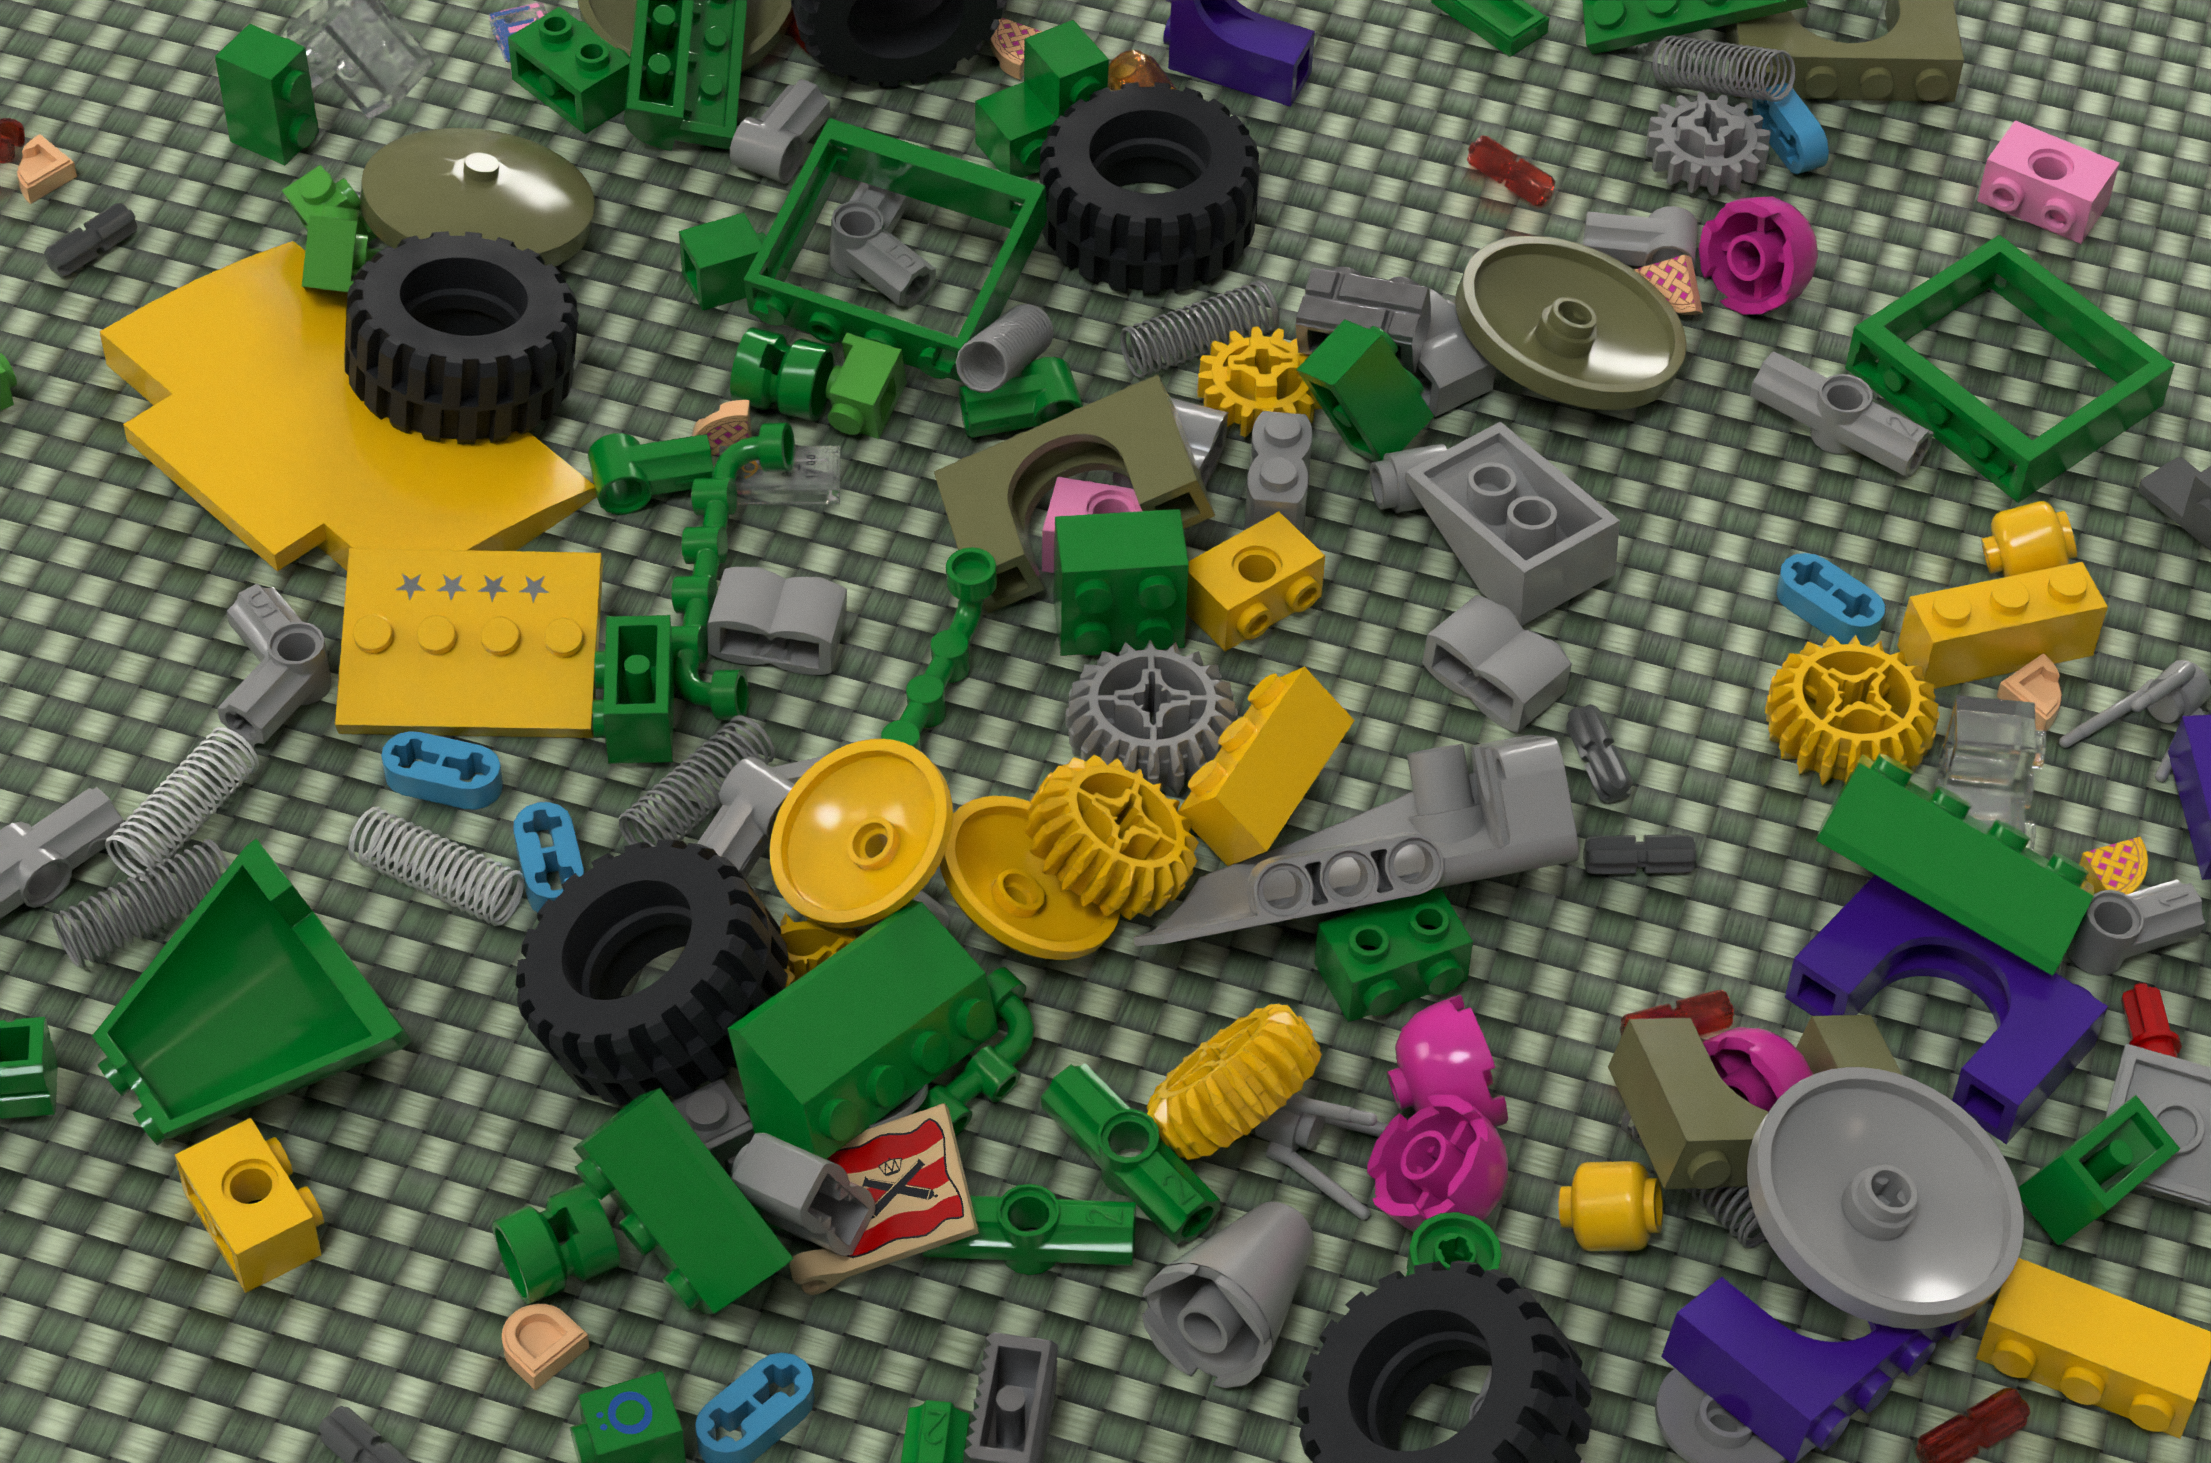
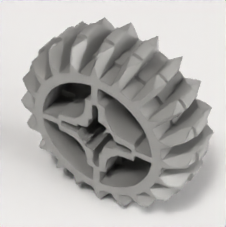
[1065,639,1238,795]

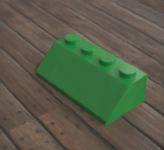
[1816,753,2094,976]
[727,900,999,1159]

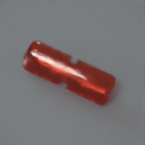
[1467,135,1556,206]
[1620,990,1735,1036]
[1915,1388,2031,1463]

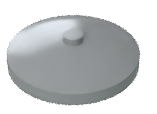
[1747,1067,2024,1329]

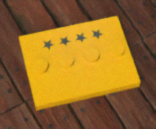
[335,548,603,738]

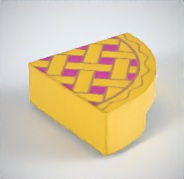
[2079,837,2148,895]

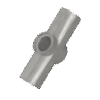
[1750,351,1934,477]
[0,787,126,919]

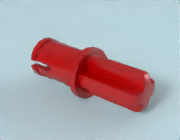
[2121,983,2182,1058]

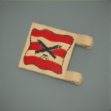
[790,1103,979,1295]

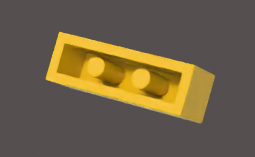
[1897,562,2108,689]
[1177,666,1355,866]
[1976,1257,2211,1439]

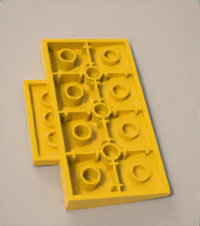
[100,241,597,572]

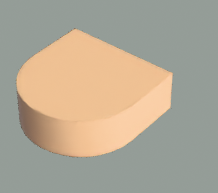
[502,1304,590,1391]

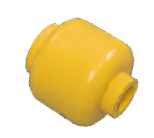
[1981,501,2077,577]
[1558,1161,1663,1251]

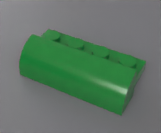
[624,0,747,151]
[1582,0,1808,55]

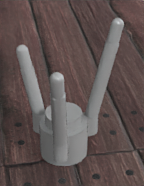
[2059,660,2211,782]
[1255,1093,1388,1220]

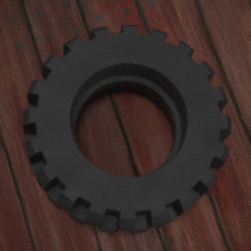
[791,0,1008,87]
[1039,82,1260,295]
[344,231,579,444]
[515,840,789,1105]
[1297,1261,1592,1463]

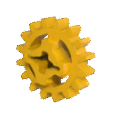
[1197,326,1322,437]

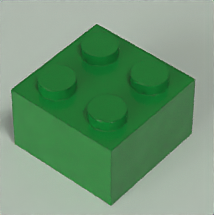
[1053,509,1189,656]

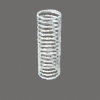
[105,727,259,881]
[348,807,524,926]

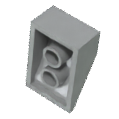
[1405,422,1620,626]

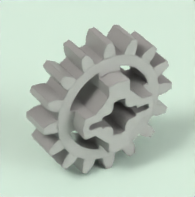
[1645,92,1771,195]

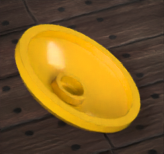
[770,739,953,928]
[939,796,1120,960]

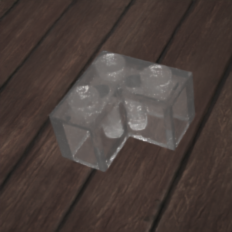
[280,0,436,120]
[1934,695,2046,851]

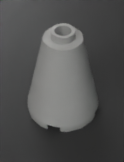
[1142,1202,1314,1388]

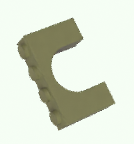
[1724,0,1964,102]
[934,374,1215,613]
[1608,1015,1902,1189]

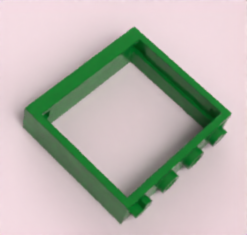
[743,118,1047,383]
[1845,235,2175,503]

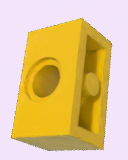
[1186,511,1325,651]
[175,1118,324,1293]

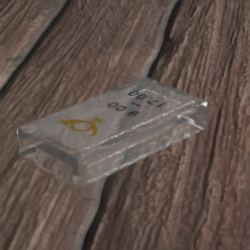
[719,446,841,505]

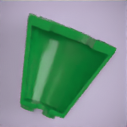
[92,838,412,1146]

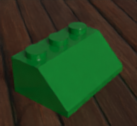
[573,1088,794,1314]

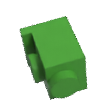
[282,164,377,243]
[302,206,368,293]
[826,333,907,439]

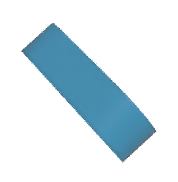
[1752,83,1829,174]
[1776,553,1885,646]
[381,731,503,810]
[514,802,584,913]
[695,1352,815,1463]

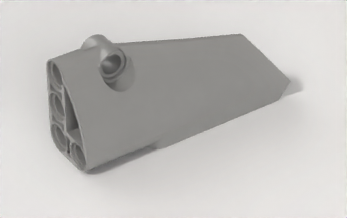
[1133,735,1579,947]

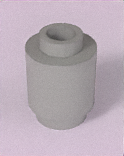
[1370,443,1447,513]

